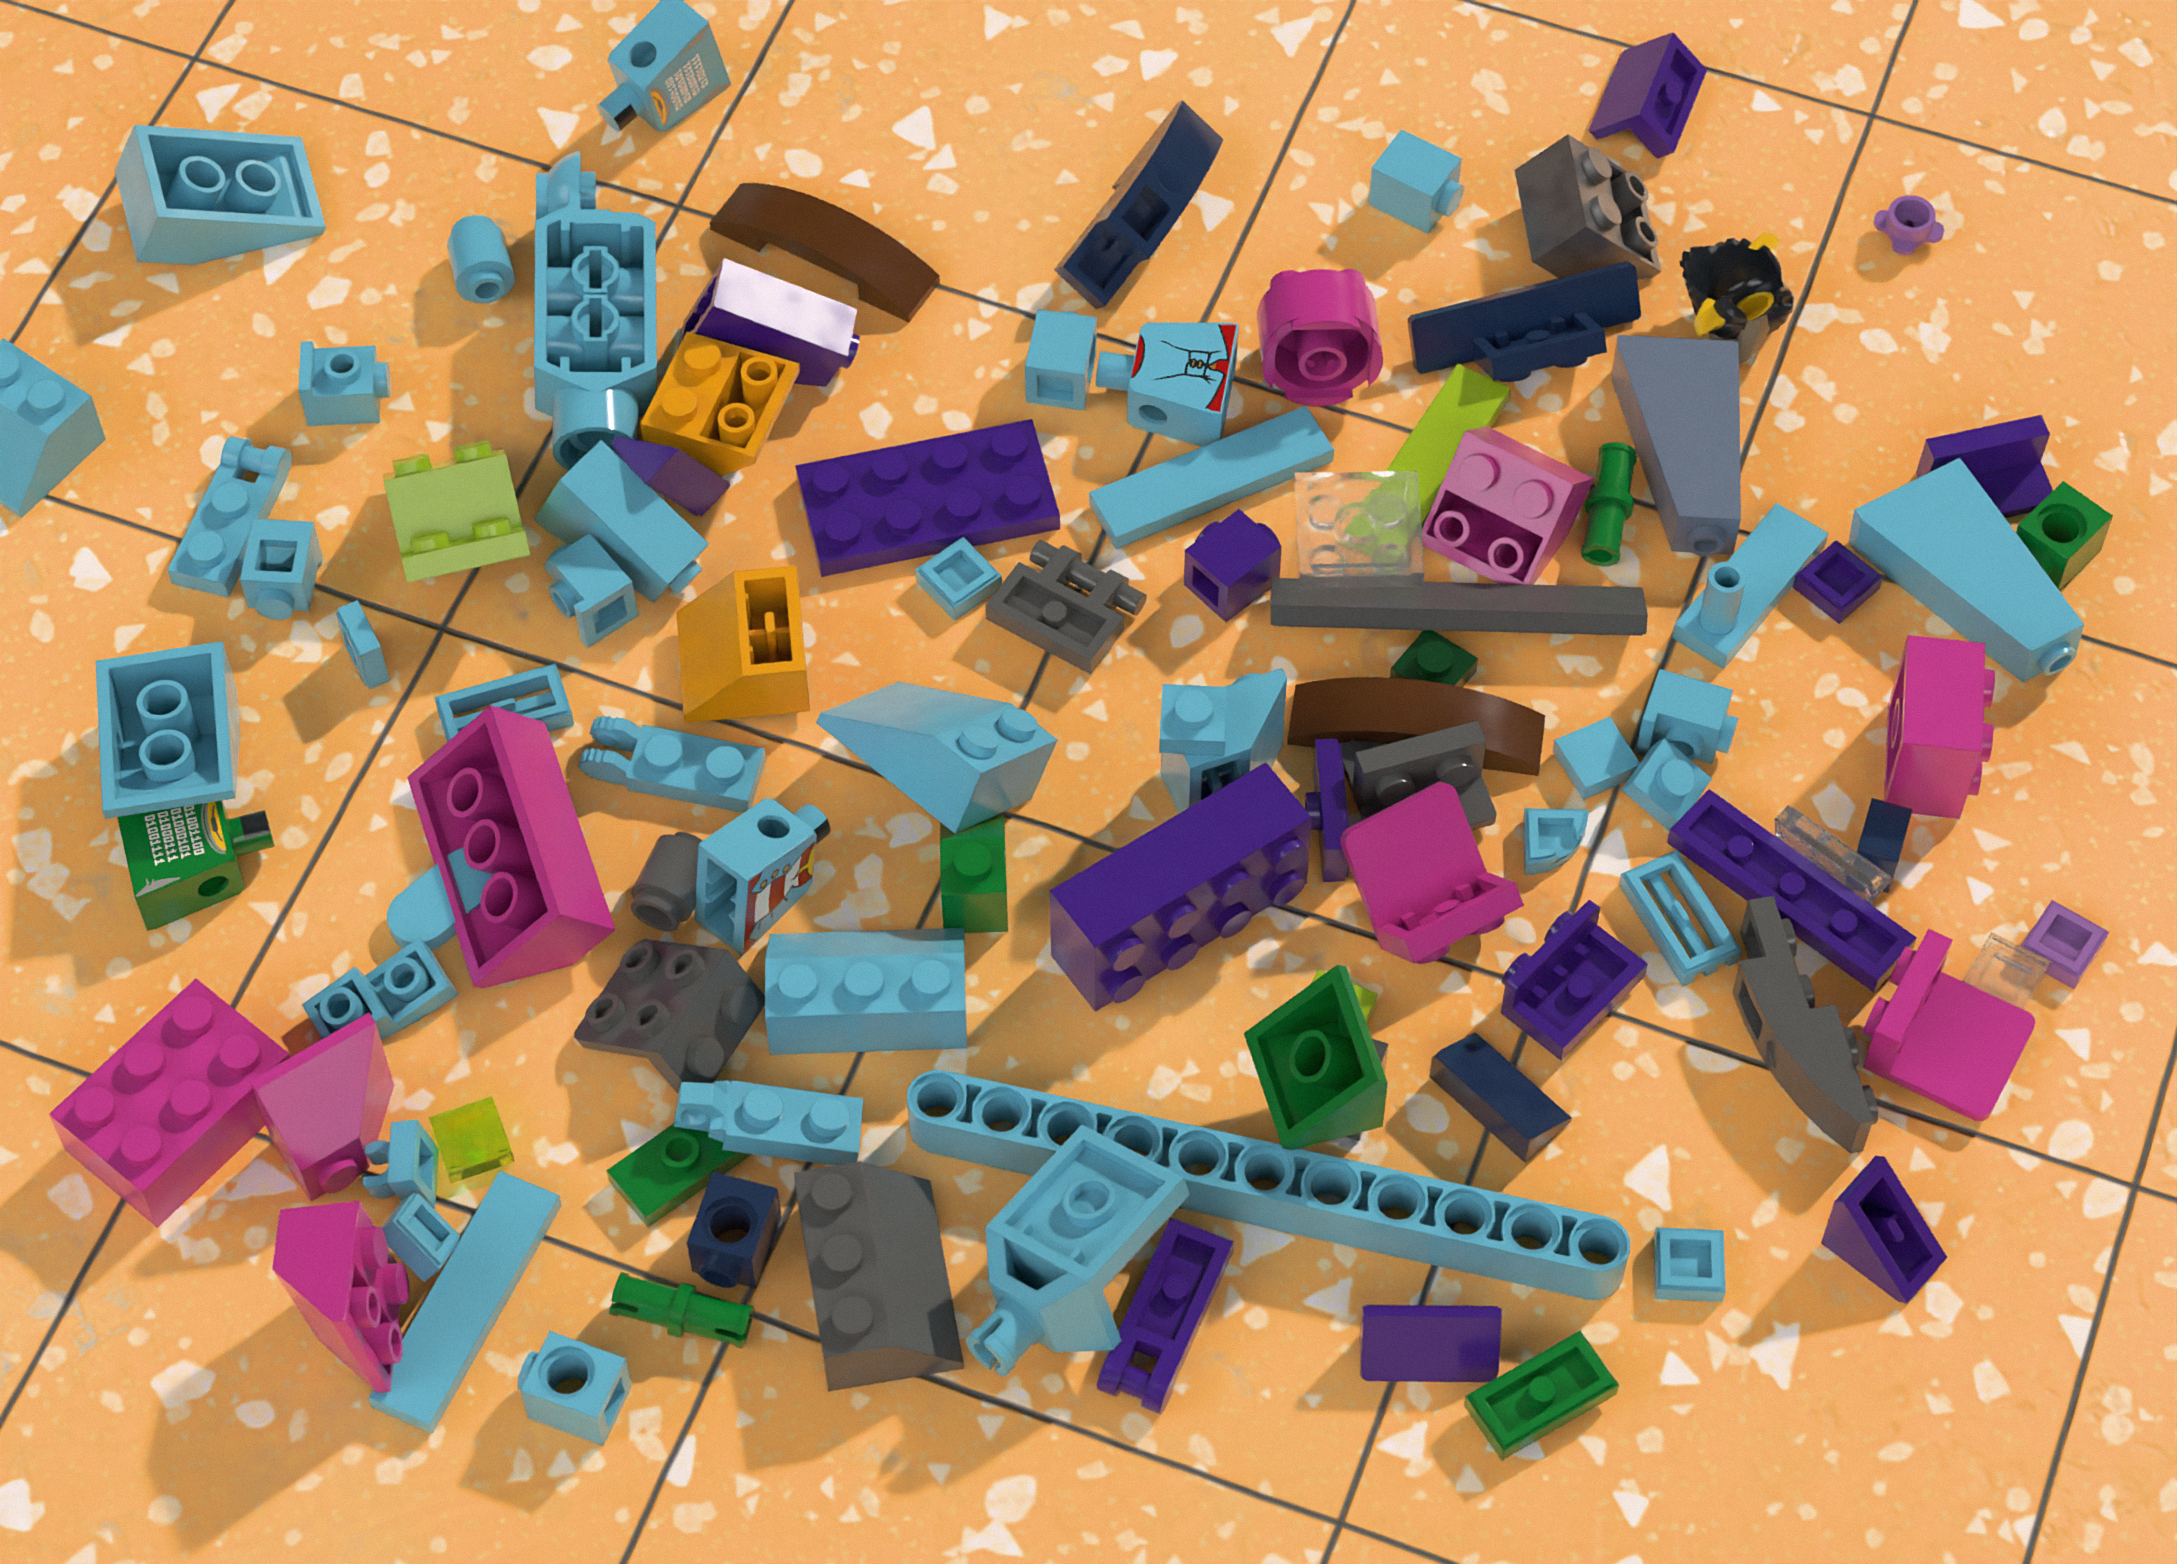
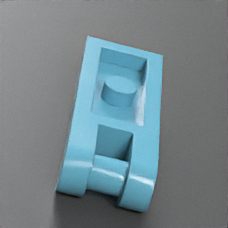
[167,436,292,598]

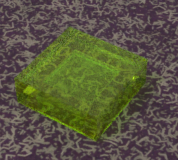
[429,1096,515,1184]

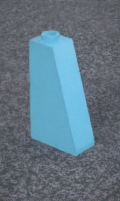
[1848,458,2084,682]

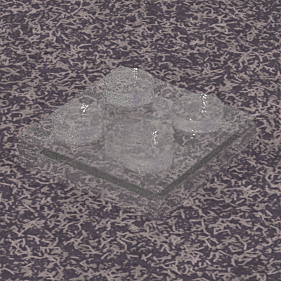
[1294,471,1425,589]

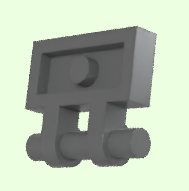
[985,540,1147,674]

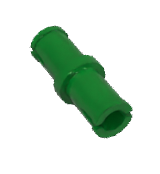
[1581,442,1637,567]
[609,1272,754,1349]

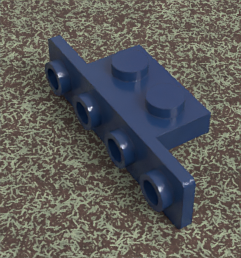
[1407,261,1641,382]

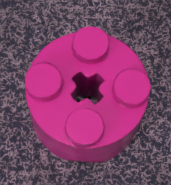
[1257,269,1383,406]

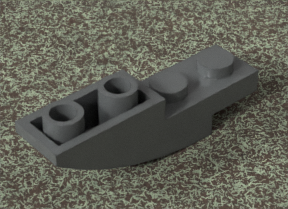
[1732,896,1878,1153]

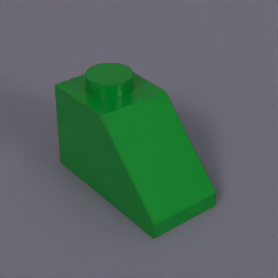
[940,814,1008,933]

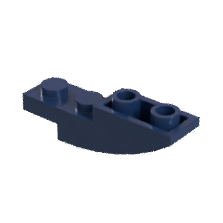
[1054,100,1224,309]

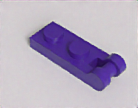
[1097,1218,1234,1414]

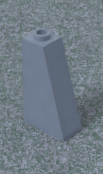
[1612,335,1741,556]

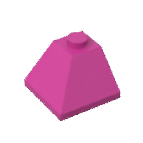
[250,1013,394,1202]

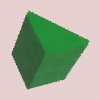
[1244,964,1388,1150]

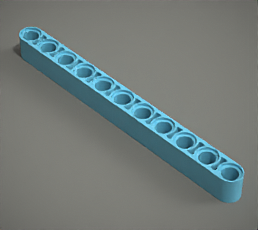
[907,1070,1630,1300]

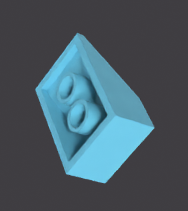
[114,125,326,265]
[95,641,241,819]
[816,681,1058,834]

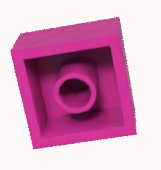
[1884,635,1995,819]

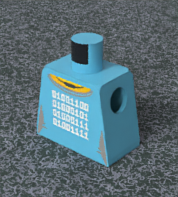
[596,0,731,132]

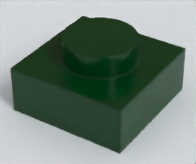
[1390,630,1478,687]

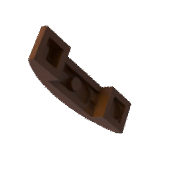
[709,183,940,323]
[1287,677,1546,776]

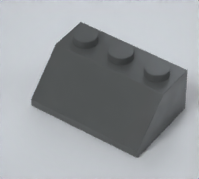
[794,1161,964,1392]

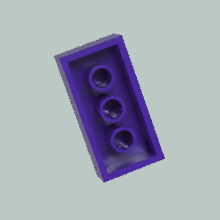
[1050,762,1312,1012]

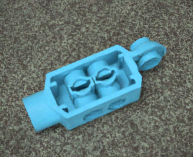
[534,151,657,470]

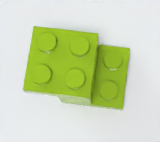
[382,440,531,583]

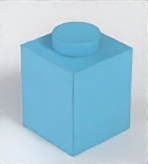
[1368,129,1464,234]

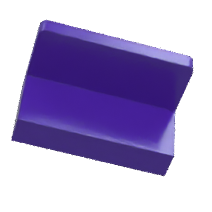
[1589,32,1707,159]
[1916,415,2053,518]

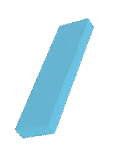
[1089,406,1334,549]
[369,1171,562,1434]

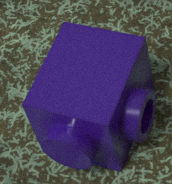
[1184,509,1282,622]

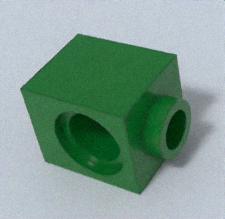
[2016,481,2113,591]

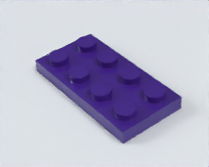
[795,419,1060,577]

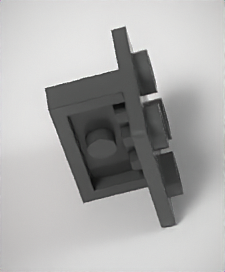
[1341,721,1497,831]

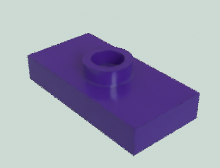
[1305,739,1349,882]

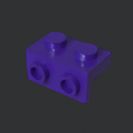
[1501,900,1648,1061]

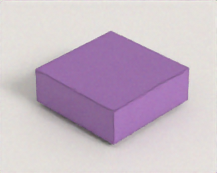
[2017,900,2109,990]

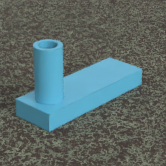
[1672,503,1828,669]

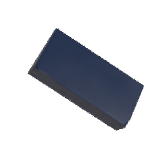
[1429,1032,1572,1163]

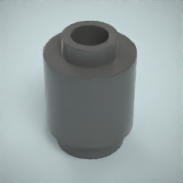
[630,832,703,932]

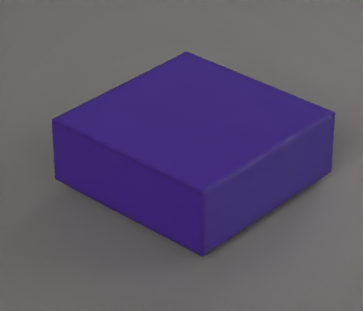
[1792,540,1883,624]

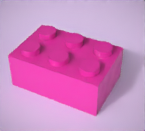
[49,978,290,1228]

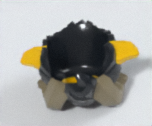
[1679,232,1794,364]

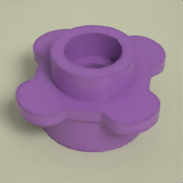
[1873,195,1944,255]

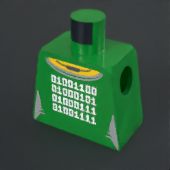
[117,800,275,931]

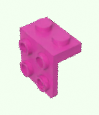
[1340,782,1524,964]
[1862,929,2035,1121]

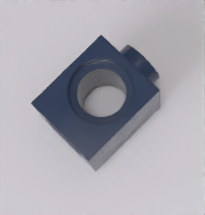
[687,1172,782,1289]

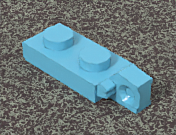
[674,1080,863,1165]

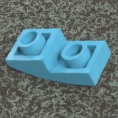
[302,937,458,1040]

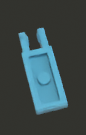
[578,715,766,813]

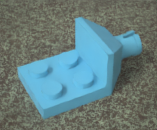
[966,1125,1190,1376]

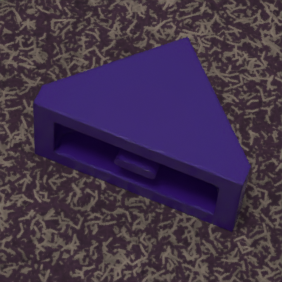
[1821,1155,1947,1303]

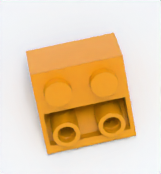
[640,332,800,476]
[676,565,810,723]

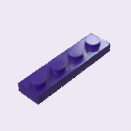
[1667,789,1917,993]

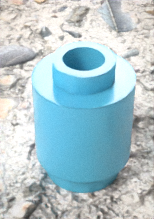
[447,215,515,303]

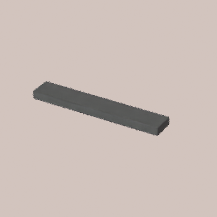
[1270,578,1648,636]

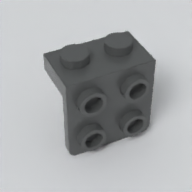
[574,939,765,1094]

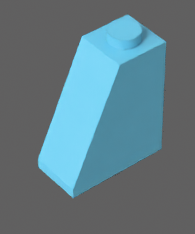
[534,440,709,603]

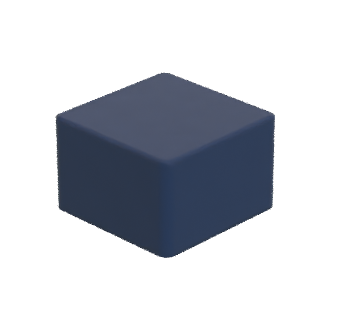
[1848,798,1913,893]

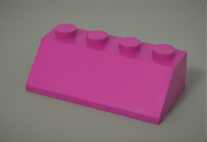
[407,705,616,989]

